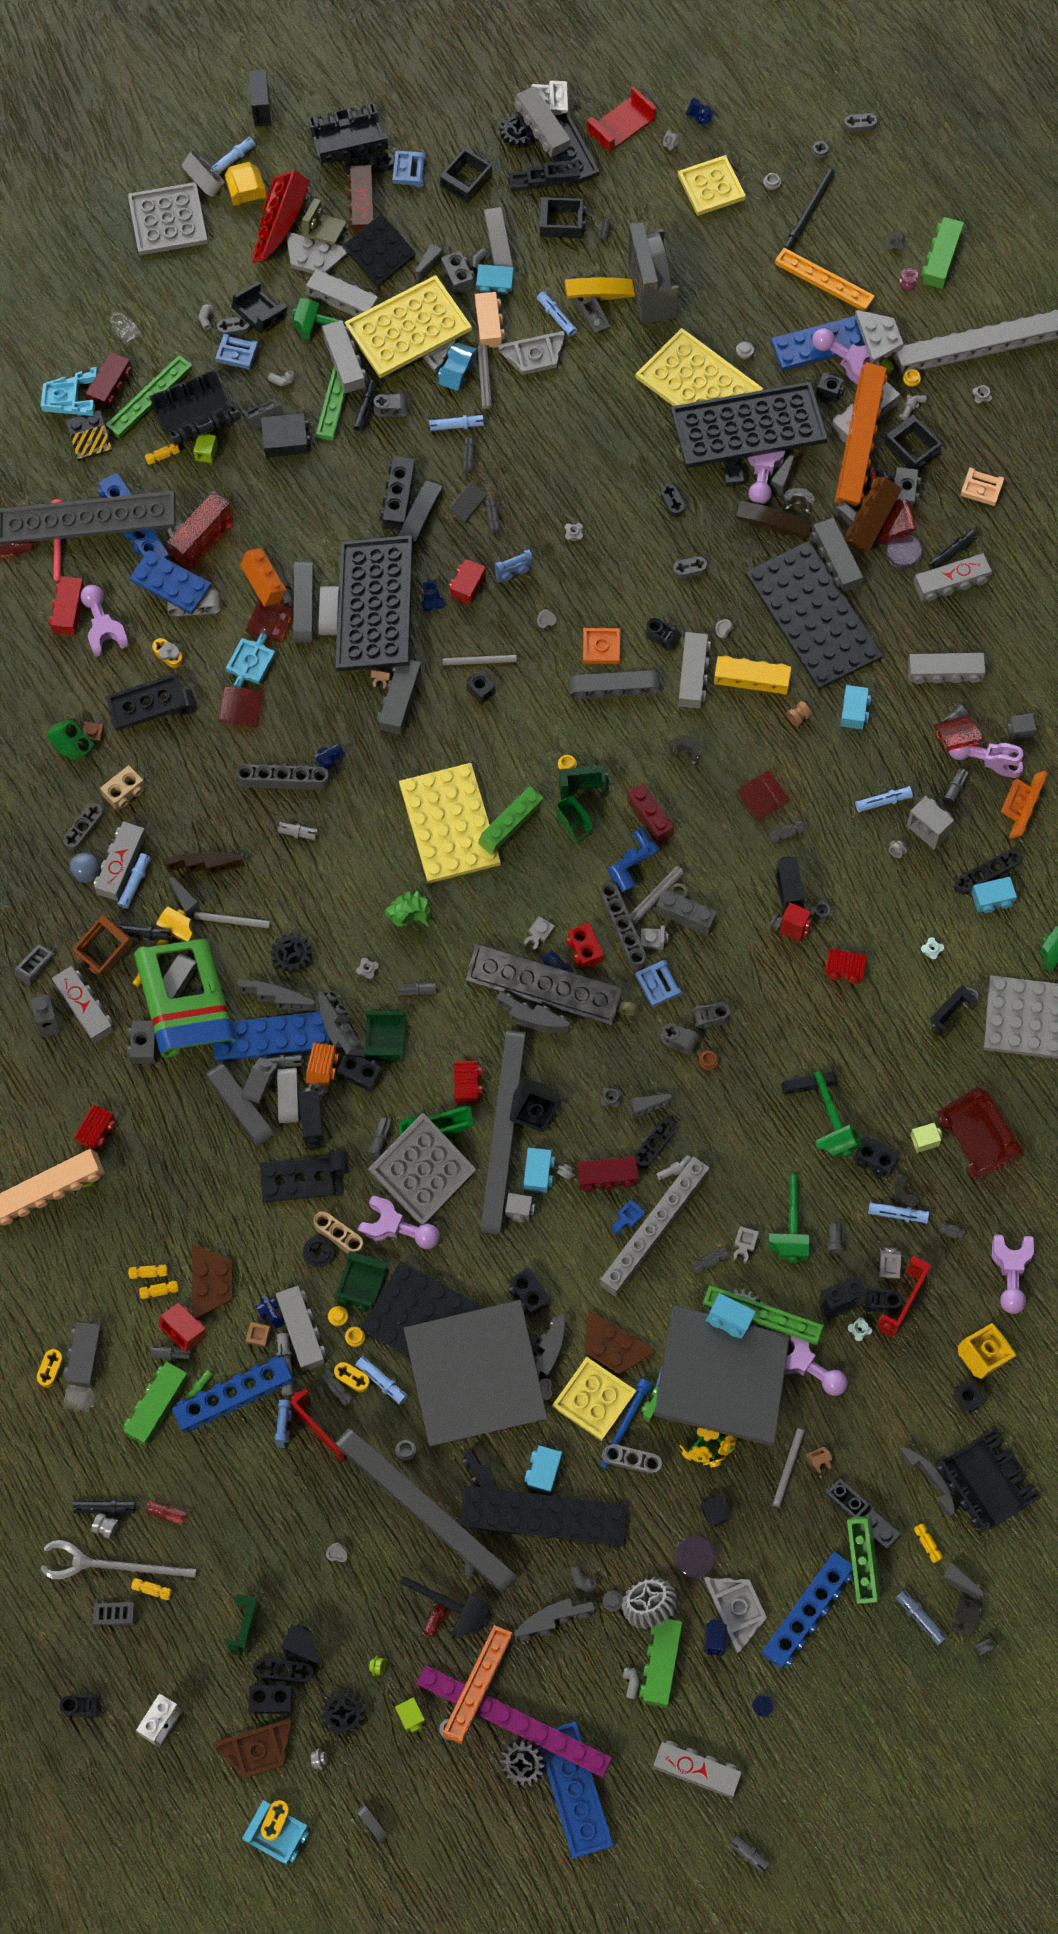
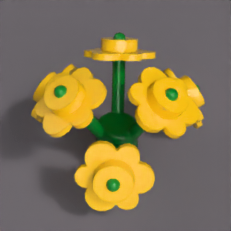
[679,1428,737,1468]

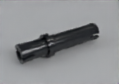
[353,380,378,432]
[929,529,978,569]
[116,924,172,941]
[73,1499,136,1515]

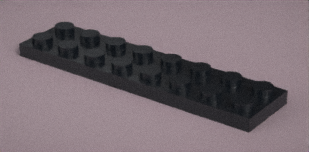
[466,943,623,1025]
[461,1485,627,1547]

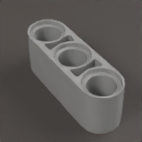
[182,150,224,197]
[319,586,339,635]
[167,590,221,616]
[163,953,197,999]
[277,1068,299,1123]
[602,1444,662,1474]

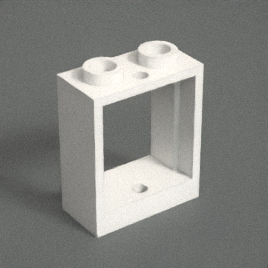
[136,1693,183,1748]

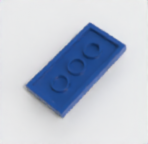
[129,550,211,615]

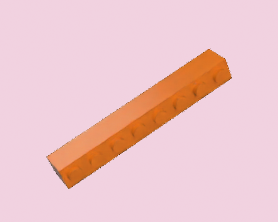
[834,362,887,508]

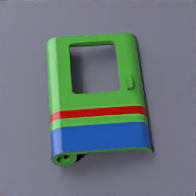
[134,939,236,1058]

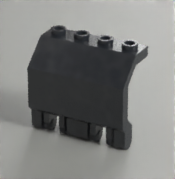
[308,103,389,164]
[149,370,241,446]
[936,1428,1041,1533]

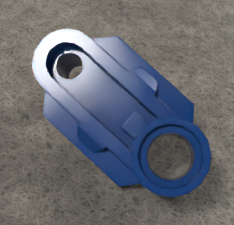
[607,827,660,894]

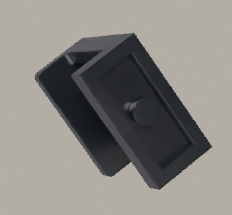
[231,281,288,333]
[930,985,977,1038]
[818,1275,867,1320]

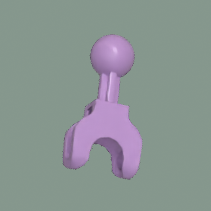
[812,328,883,384]
[748,451,785,505]
[80,585,129,657]
[948,736,1023,778]
[357,1196,440,1249]
[992,1234,1034,1314]
[784,1334,848,1396]

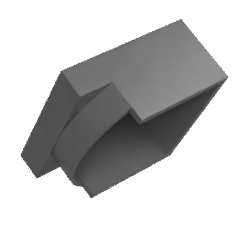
[628,222,678,324]

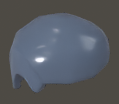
[69,852,100,883]

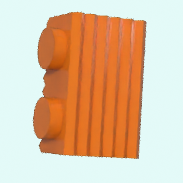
[306,1042,339,1086]

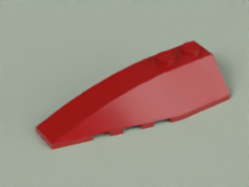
[252,170,310,263]

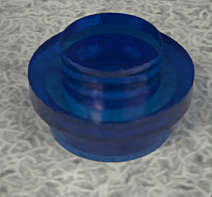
[752,1695,773,1717]

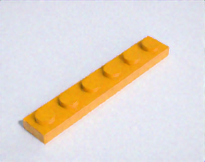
[775,248,875,312]

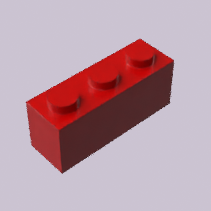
[49,576,85,636]

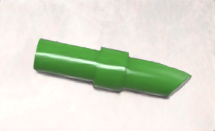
[184,1370,213,1400]

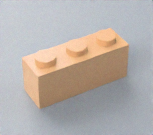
[475,292,505,348]

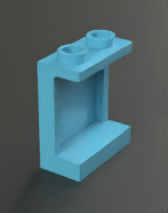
[242,1800,310,1865]

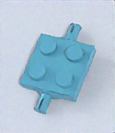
[226,633,276,689]

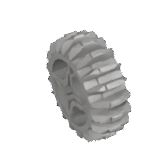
[622,1577,678,1630]

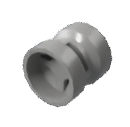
[91,1513,119,1540]

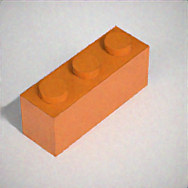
[240,548,286,607]

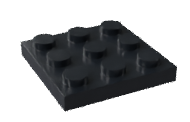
[342,214,416,287]

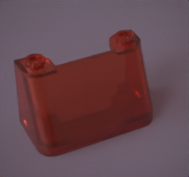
[937,1087,1024,1179]

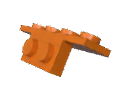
[1001,771,1047,839]

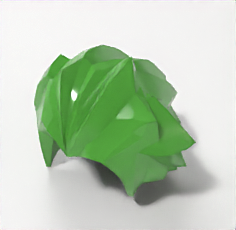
[384,890,430,927]

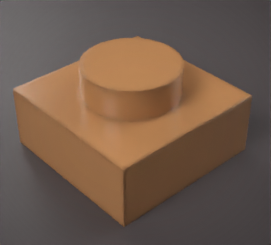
[246,1322,270,1347]

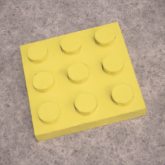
[678,155,746,216]
[552,1357,636,1441]

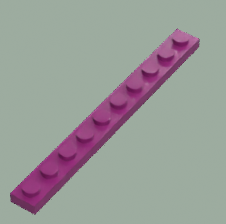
[416,1665,612,1778]

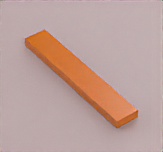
[443,1625,513,1744]

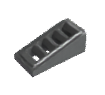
[415,244,443,282]
[770,455,794,496]
[169,877,199,918]
[15,944,54,986]
[632,1094,672,1118]
[942,1563,983,1599]
[93,1602,136,1626]

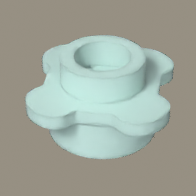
[921,937,944,959]
[848,1318,872,1341]

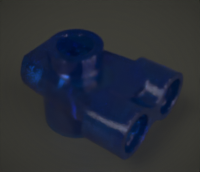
[685,97,715,125]
[422,580,445,611]
[314,743,345,769]
[541,950,573,971]
[255,1295,285,1328]

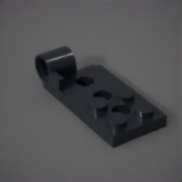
[106,673,197,731]
[260,1151,349,1203]

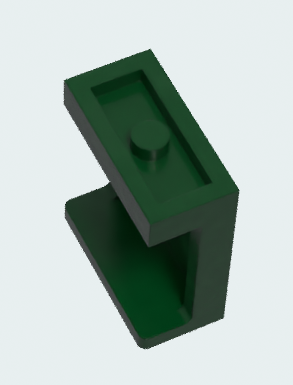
[559,765,609,801]
[364,1009,406,1062]
[334,1251,388,1312]
[224,1594,260,1656]

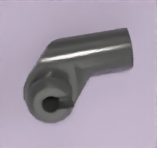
[471,248,491,272]
[570,1566,597,1592]

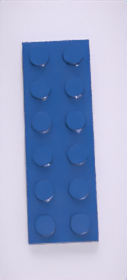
[771,312,872,371]
[213,1012,330,1063]
[540,1721,613,1859]

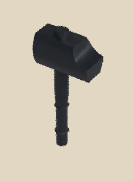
[399,1576,490,1639]

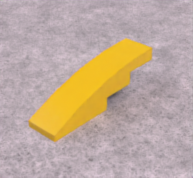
[564,277,635,301]

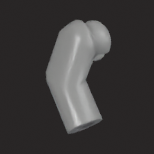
[198,304,214,330]
[268,371,295,386]
[623,1668,639,1699]

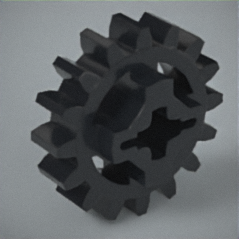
[500,112,535,149]
[270,933,312,975]
[320,1690,366,1737]
[501,1738,547,1786]

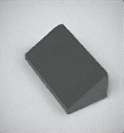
[243,399,284,430]
[450,482,486,522]

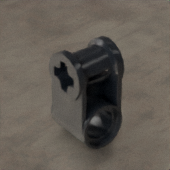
[645,618,682,651]
[863,1288,902,1313]
[59,1695,101,1718]

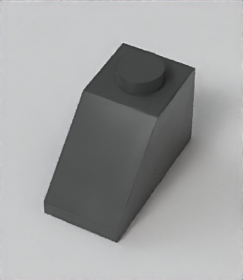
[241,1058,278,1103]

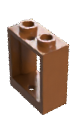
[73,914,135,976]

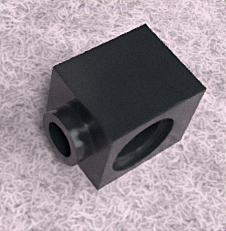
[816,372,845,403]
[466,671,495,705]
[953,1382,984,1416]
[700,1495,730,1529]

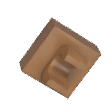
[371,669,392,689]
[806,1446,832,1473]

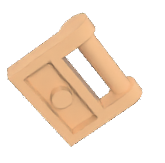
[960,467,1004,506]

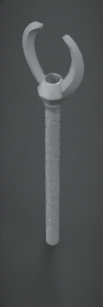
[41,1540,197,1579]

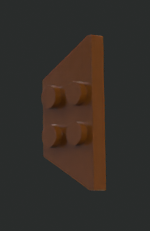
[192,1244,233,1320]
[584,1311,656,1376]
[213,1718,292,1779]

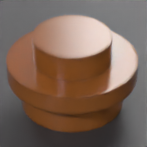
[699,1051,718,1070]

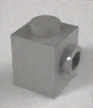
[505,1193,535,1222]

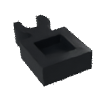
[723,459,744,486]

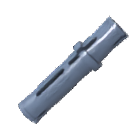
[895,1589,947,1646]

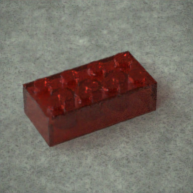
[167,491,233,571]

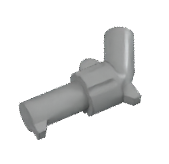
[899,395,926,421]
[657,1155,692,1180]

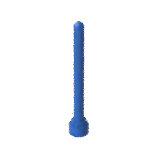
[601,1378,654,1469]

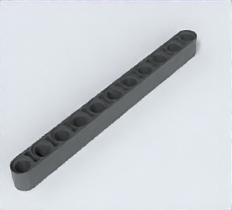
[481,1030,526,1235]
[335,1428,517,1593]

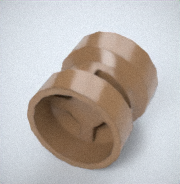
[786,701,812,727]

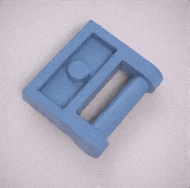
[392,151,427,187]
[215,334,259,370]
[495,549,533,583]
[635,960,683,1008]
[275,1400,292,1448]

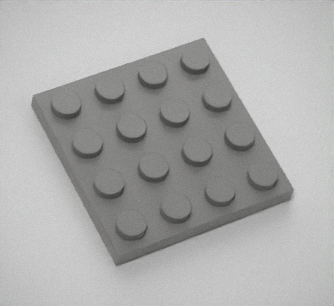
[128,182,208,256]
[983,976,1058,1059]
[368,1113,476,1225]

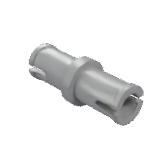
[278,821,317,841]

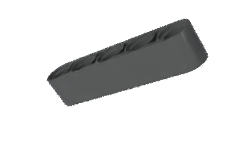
[293,561,314,643]
[569,671,661,699]
[237,764,329,790]
[600,882,646,971]
[205,1062,275,1147]

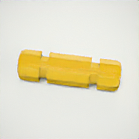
[145,444,180,465]
[128,1264,168,1279]
[139,1281,179,1299]
[914,1524,943,1563]
[131,1578,172,1600]

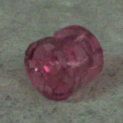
[900,268,919,291]

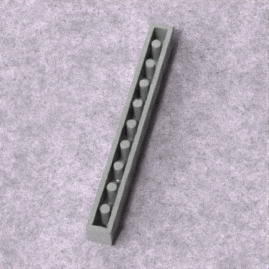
[894,310,1058,375]

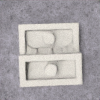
[531,81,568,116]

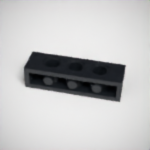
[380,456,415,530]

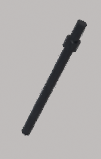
[783,169,835,250]

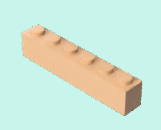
[0,1149,105,1225]

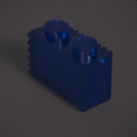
[703,1620,727,1656]

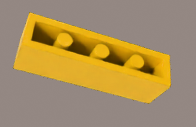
[714,656,791,695]

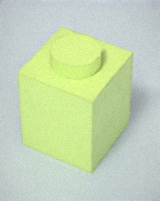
[910,1123,943,1153]

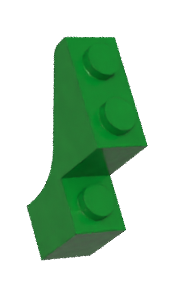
[399,1106,474,1138]

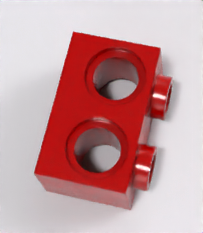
[566,922,604,970]

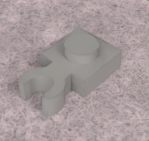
[524,916,555,952]
[733,1226,759,1264]

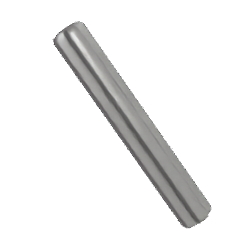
[478,345,492,409]
[629,866,684,924]

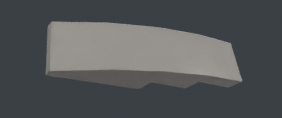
[484,207,513,267]

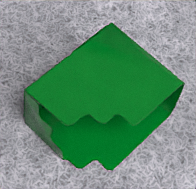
[46,719,94,760]
[556,796,593,844]

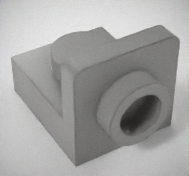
[641,926,668,950]
[879,1247,901,1278]

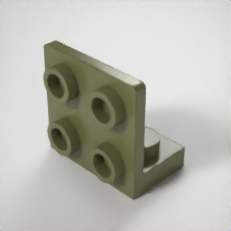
[302,198,346,245]

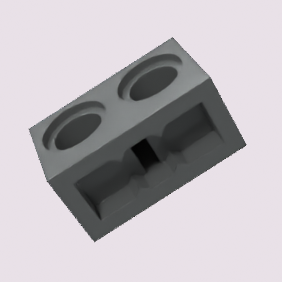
[441,251,475,295]

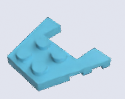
[41,367,98,416]

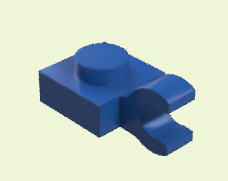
[611,1200,645,1235]

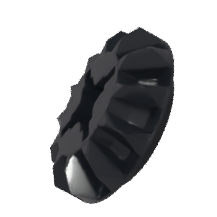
[303,1236,335,1267]

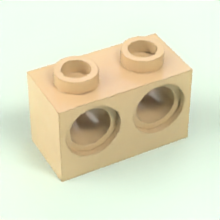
[100,765,145,811]

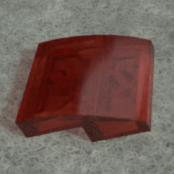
[877,500,916,545]
[245,598,294,643]
[218,687,263,728]
[933,716,983,751]
[736,770,791,821]

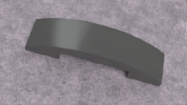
[898,1447,955,1519]

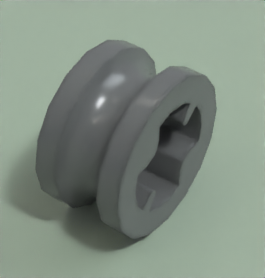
[812,141,828,159]
[769,913,782,932]
[975,1638,996,1656]

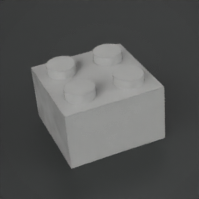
[907,796,954,850]

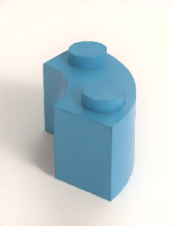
[438,342,477,391]

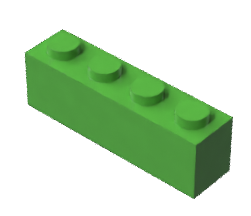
[921,217,964,289]
[478,786,544,855]
[123,1362,189,1447]
[847,1515,881,1604]
[639,1619,682,1708]

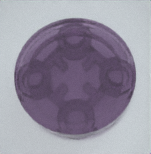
[885,533,923,571]
[674,1536,715,1578]

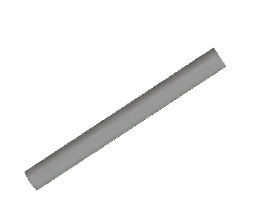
[443,655,517,666]
[194,912,271,928]
[772,1428,805,1508]

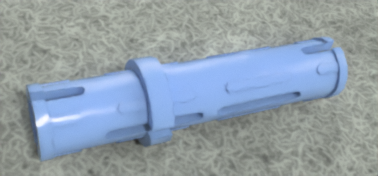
[212,137,256,175]
[537,291,577,337]
[429,415,484,432]
[855,786,913,813]
[117,853,151,909]
[868,1202,929,1224]
[355,1356,408,1405]

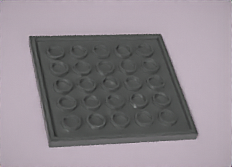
[404,1300,548,1447]
[654,1305,789,1446]

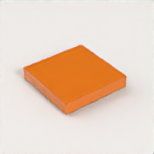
[583,628,620,664]

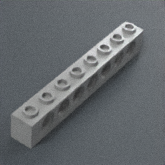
[600,1156,709,1297]

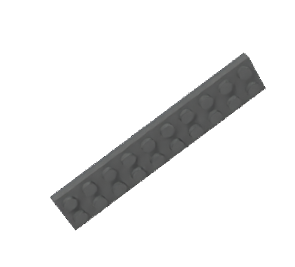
[0,491,176,545]

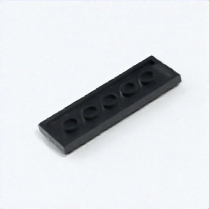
[552,112,600,187]

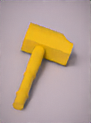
[132,906,195,987]

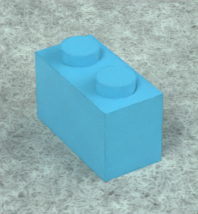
[476,264,514,294]
[841,685,871,729]
[971,877,1017,913]
[524,1148,555,1193]
[705,1293,755,1339]
[524,1445,562,1495]

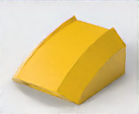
[224,162,266,206]
[957,1323,1017,1379]

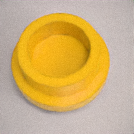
[903,369,921,387]
[558,755,577,769]
[328,1306,348,1326]
[345,1327,365,1347]

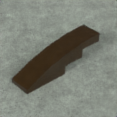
[735,501,812,540]
[164,852,245,876]

